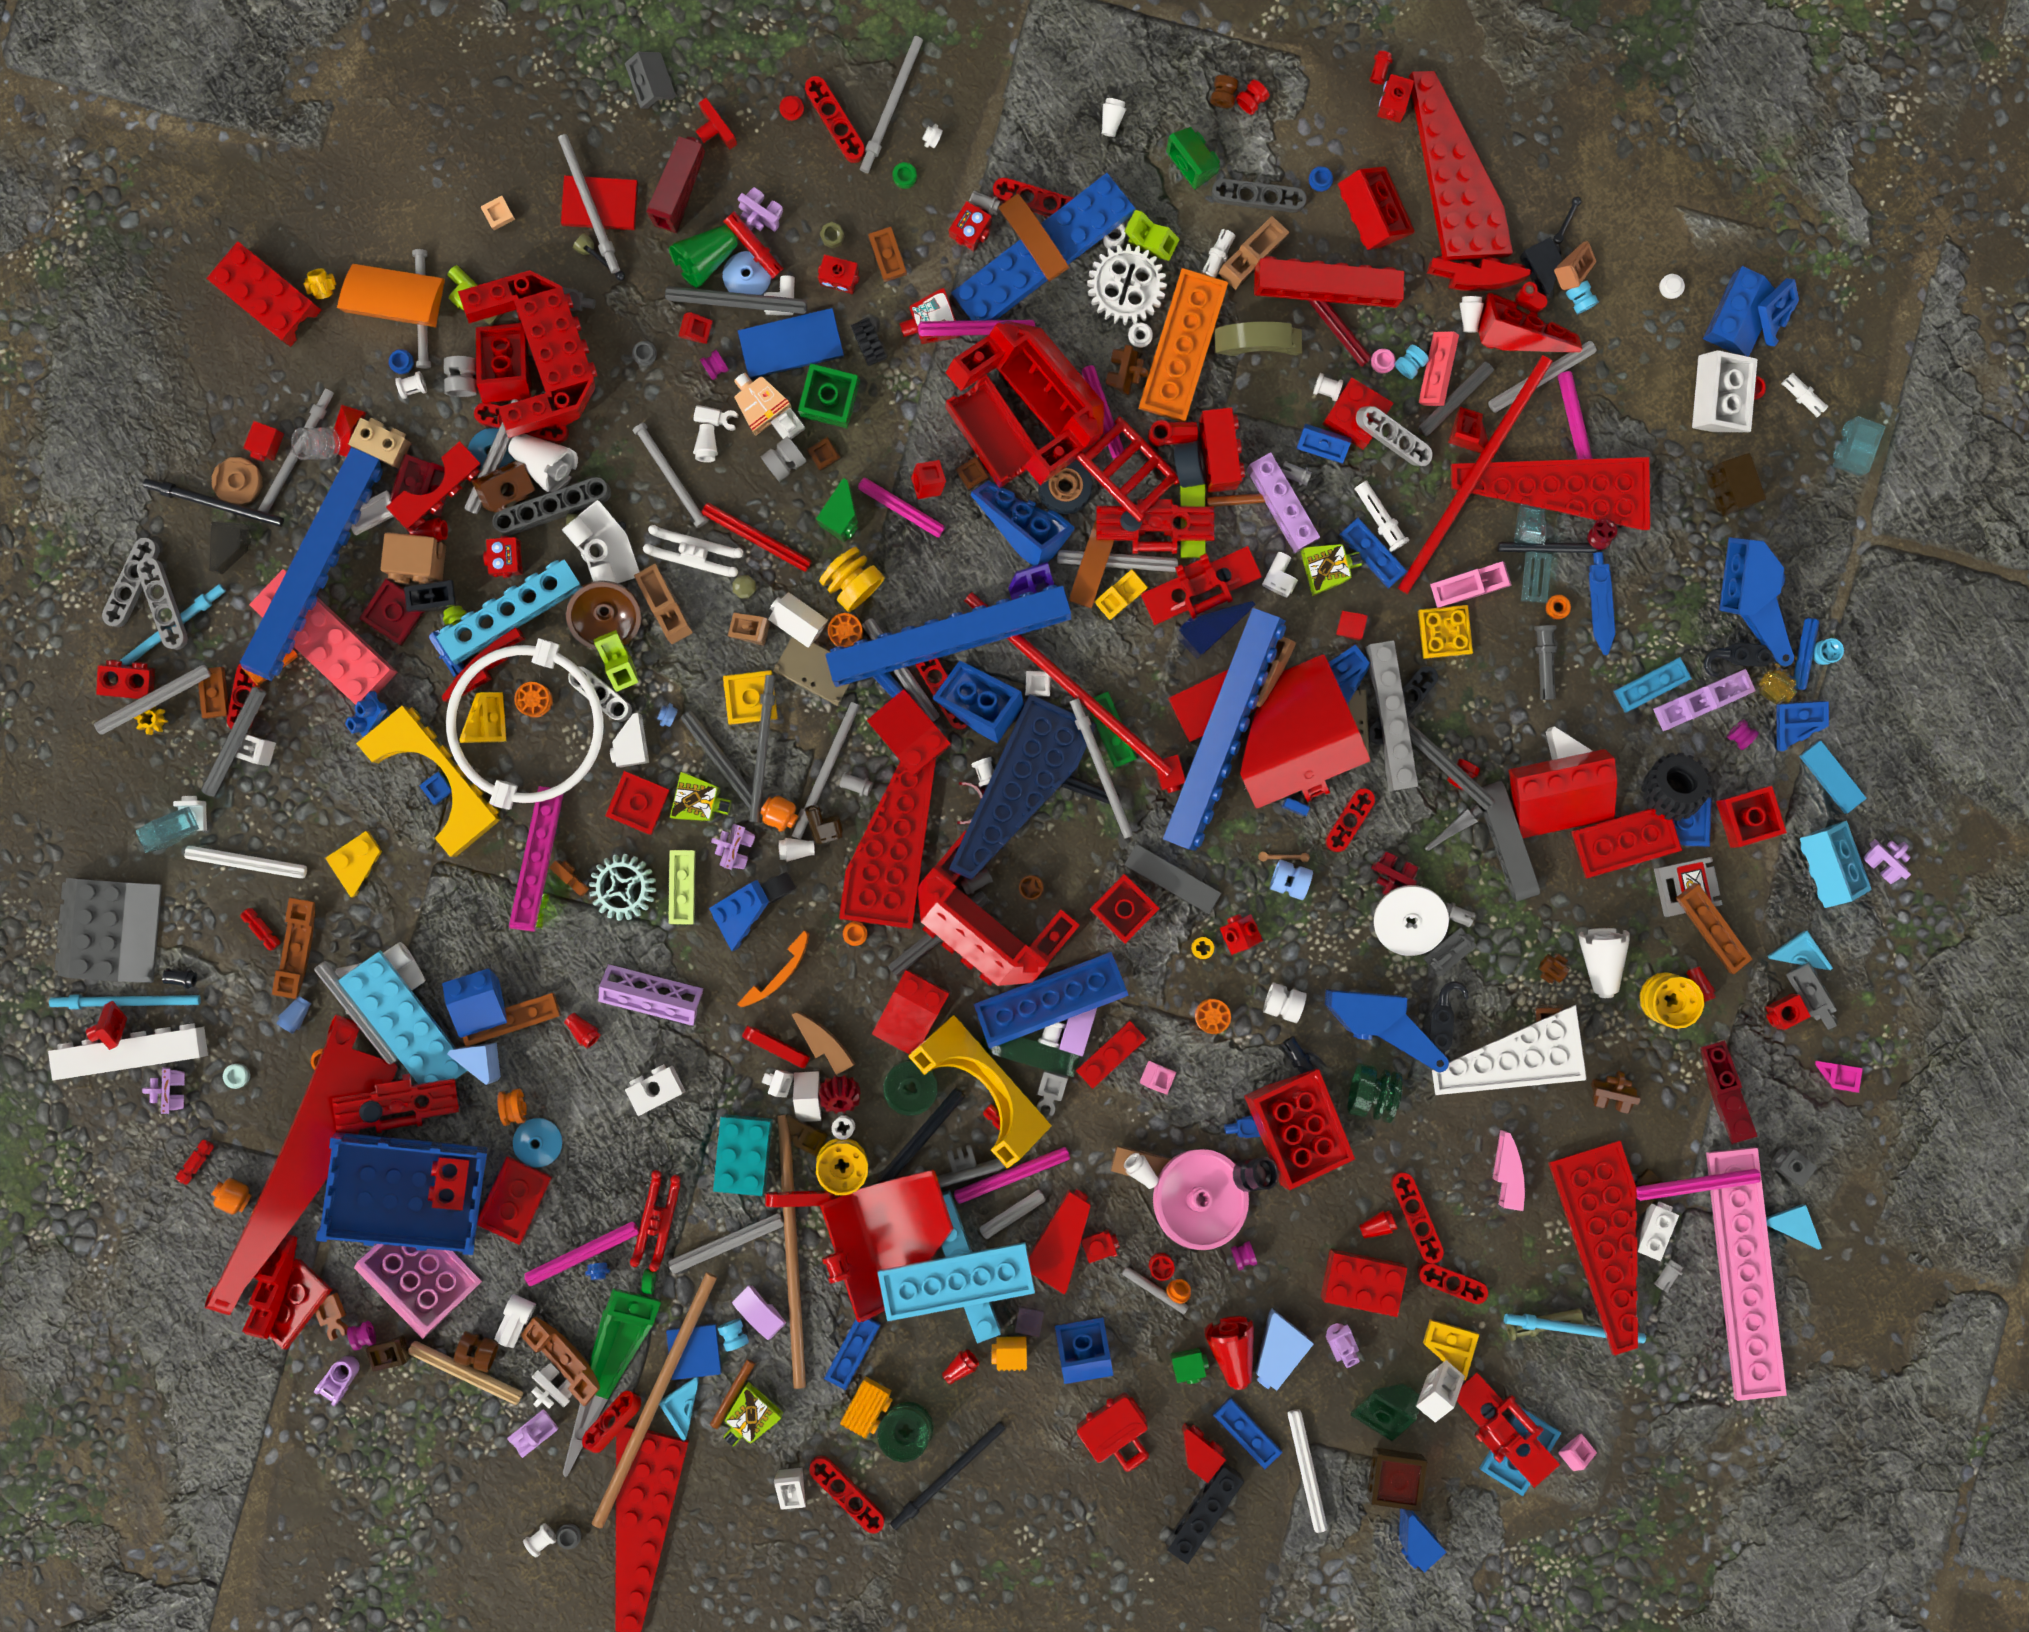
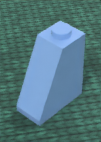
[1255,1308,1314,1391]

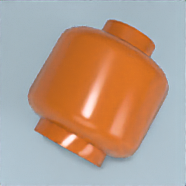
[760,795,798,832]
[211,1178,252,1215]

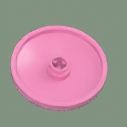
[1153,1149,1249,1250]

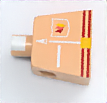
[734,373,792,436]

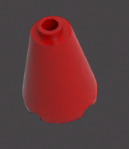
[1204,1316,1254,1390]

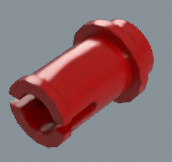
[1369,51,1393,85]

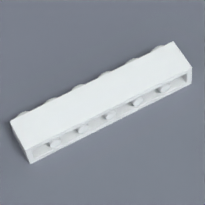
[48,1023,208,1081]

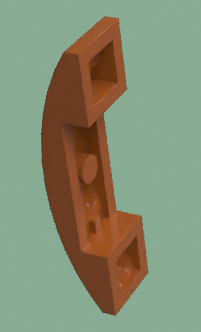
[998,194,1069,282]
[1069,520,1115,609]
[271,897,315,999]
[520,1317,600,1406]

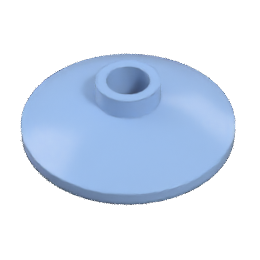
[723,251,771,295]

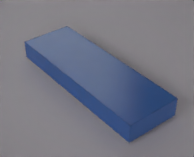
[1339,518,1407,588]
[824,1318,881,1391]
[1213,1397,1283,1469]

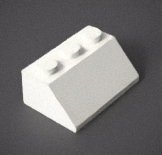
[1692,350,1757,432]

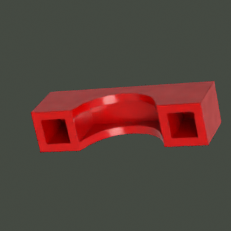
[386,441,481,531]

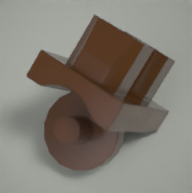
[1106,345,1148,395]
[1591,1071,1641,1114]

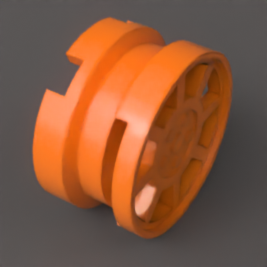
[828,613,863,648]
[515,682,553,718]
[1195,999,1231,1034]
[497,1088,527,1126]

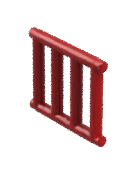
[1076,416,1180,522]

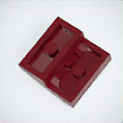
[389,454,446,517]

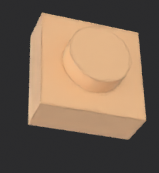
[481,196,515,230]

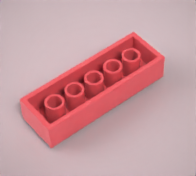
[249,569,398,705]

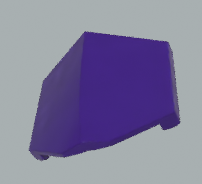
[1008,562,1054,600]

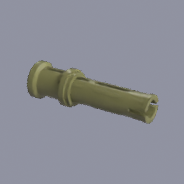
[1506,1308,1584,1341]

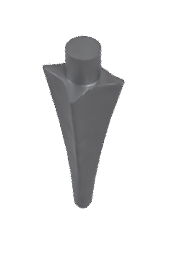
[1425,805,1483,851]

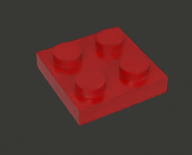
[605,771,671,835]

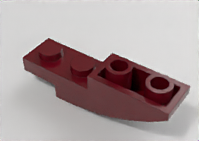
[1700,1040,1758,1144]

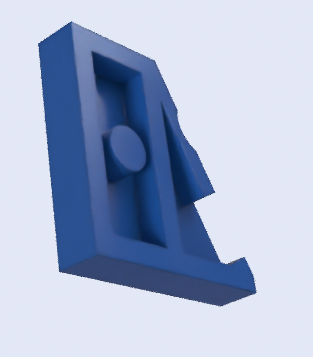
[1758,278,1799,347]
[1328,644,1370,705]
[1776,701,1829,751]

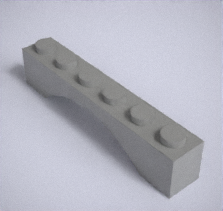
[1365,641,1418,792]

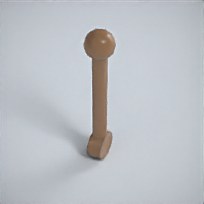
[1258,852,1310,862]

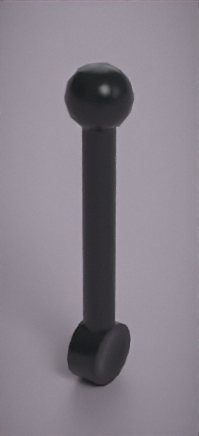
[1553,197,1582,244]

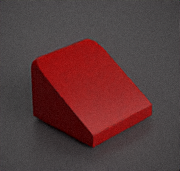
[679,312,713,344]
[1336,611,1368,641]

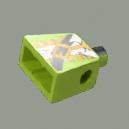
[1301,544,1362,596]
[670,772,731,821]
[723,1382,784,1446]

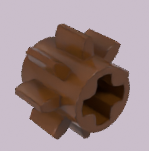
[1538,953,1570,984]

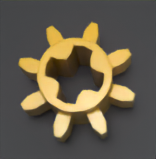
[303,268,336,299]
[134,706,168,735]

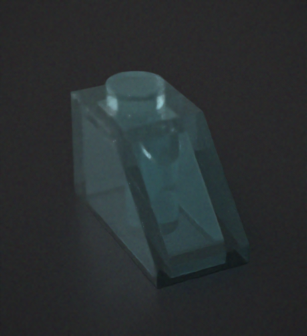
[136,807,199,853]

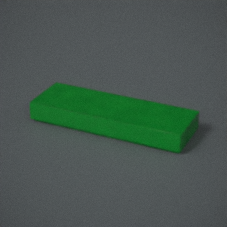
[1090,692,1137,769]

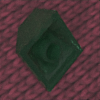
[1350,1384,1420,1441]

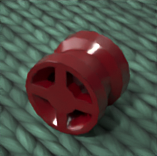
[1587,518,1618,550]

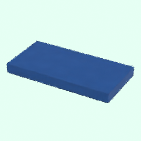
[738,308,844,379]

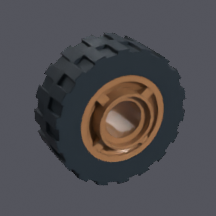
[1038,461,1093,516]

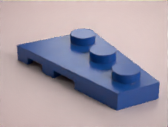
[709,880,769,951]

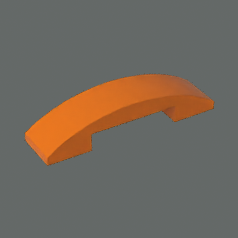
[737,931,810,1007]

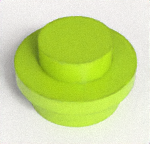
[443,606,467,626]

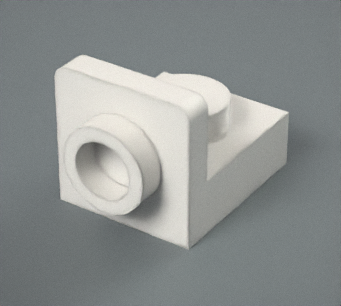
[173,796,207,832]

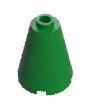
[669,225,738,288]

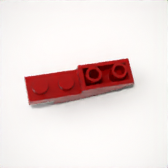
[1427,256,1531,291]

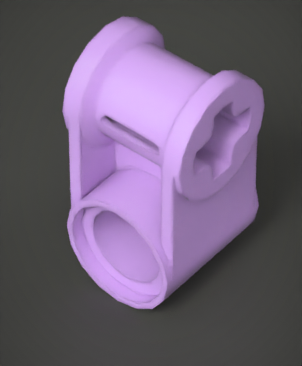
[314,1356,359,1406]

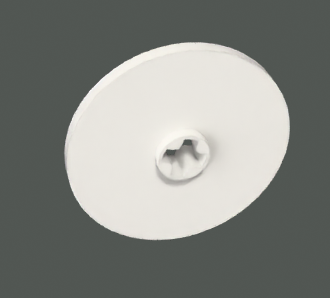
[1374,885,1449,956]

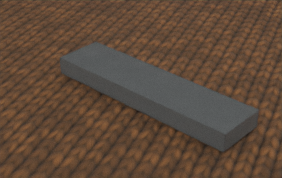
[1124,844,1221,914]

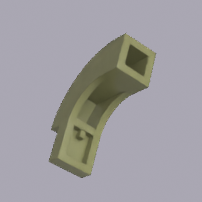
[1215,322,1302,356]

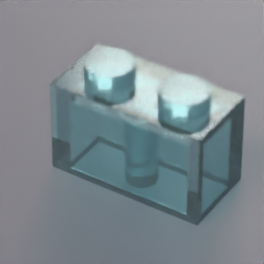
[1833,416,1886,476]

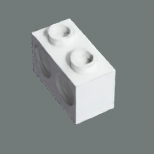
[1416,1360,1465,1422]

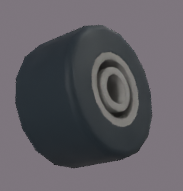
[1174,441,1207,488]

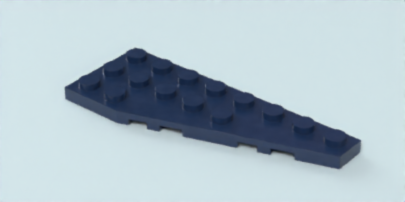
[949,694,1097,880]

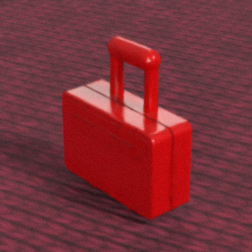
[1076,1392,1149,1472]

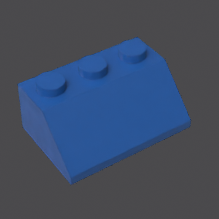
[1703,266,1775,357]

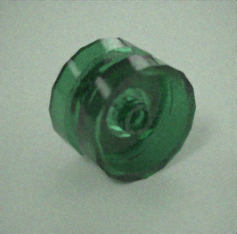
[883,1059,939,1116]

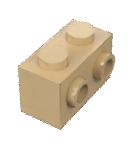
[348,418,411,469]

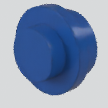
[1309,167,1333,192]
[389,349,414,374]
[585,1263,610,1280]

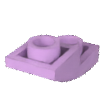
[1059,1008,1097,1056]
[732,1286,786,1340]

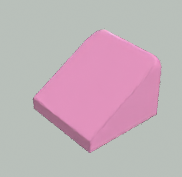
[1140,1061,1177,1095]
[1558,1433,1597,1471]

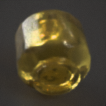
[1758,668,1797,705]

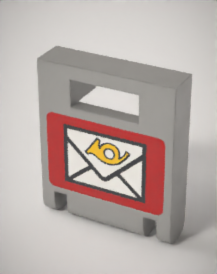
[1654,857,1722,917]

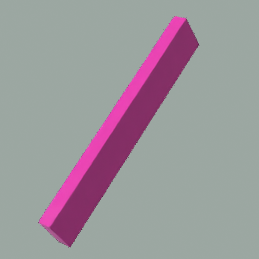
[509,786,564,932]

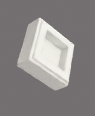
[1025,671,1051,697]

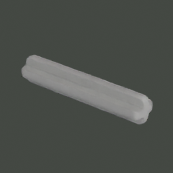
[980,1190,1045,1239]

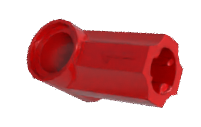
[1148,420,1198,447]

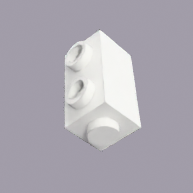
[768,592,828,648]
[1636,1201,1679,1261]

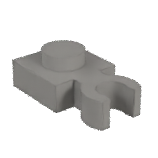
[1037,1069,1068,1116]

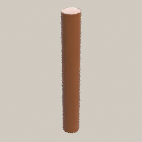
[1206,493,1265,507]
[710,1359,755,1429]

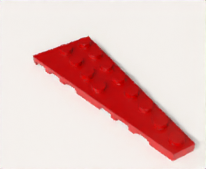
[1451,457,1650,530]
[615,1425,689,1632]

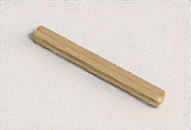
[408,1341,523,1405]

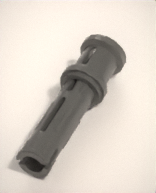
[1534,625,1557,700]

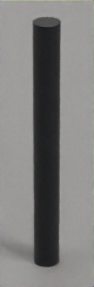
[1498,542,1597,553]

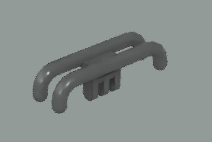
[914,1144,1005,1188]

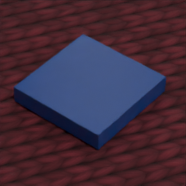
[1672,797,1711,847]
[666,1323,722,1380]

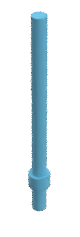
[108,584,226,681]
[49,994,201,1009]
[1504,1314,1646,1343]

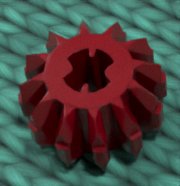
[819,1075,861,1114]

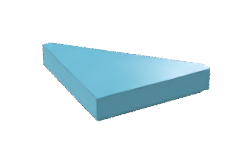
[1768,930,1833,970]
[1766,1204,1822,1250]
[659,1377,699,1441]

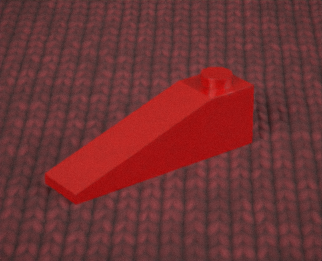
[1478,293,1583,353]

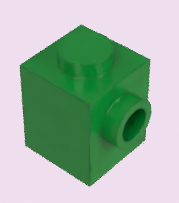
[1170,1348,1209,1384]

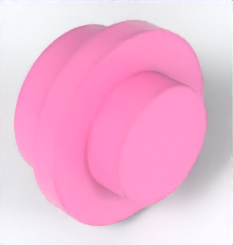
[1371,349,1396,374]

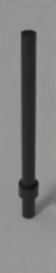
[143,478,284,527]
[890,1421,1006,1530]

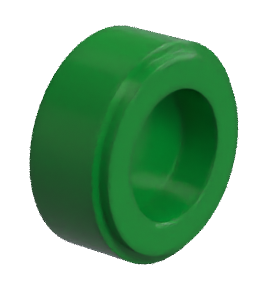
[892,162,917,189]
[642,1269,656,1294]

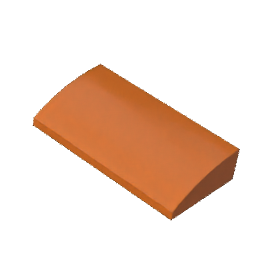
[337,264,445,327]

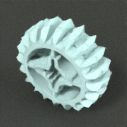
[589,854,656,920]

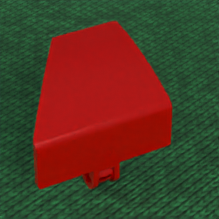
[1240,654,1370,808]
[820,1169,953,1322]

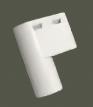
[764,276,795,316]
[1262,552,1298,598]

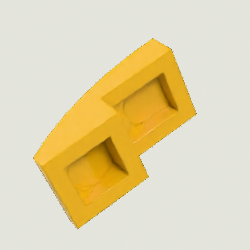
[1094,569,1149,620]

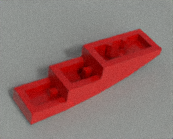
[442,627,525,703]
[242,1234,298,1340]

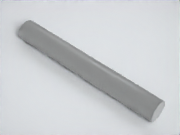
[1121,1266,1189,1315]

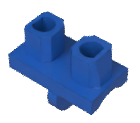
[345,691,389,737]

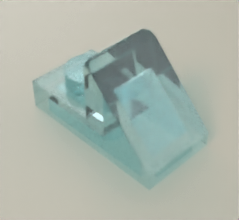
[1514,504,1547,544]

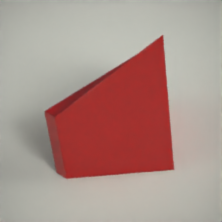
[1448,407,1494,458]

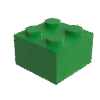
[798,363,860,429]

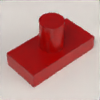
[695,98,737,150]
[86,1001,127,1050]

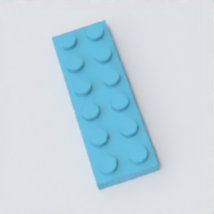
[338,950,468,1084]
[878,1242,1035,1321]

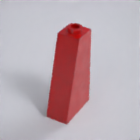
[1028,1189,1091,1295]

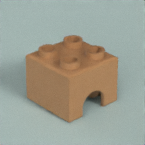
[381,532,446,585]

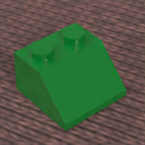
[1166,127,1220,190]
[816,478,858,542]

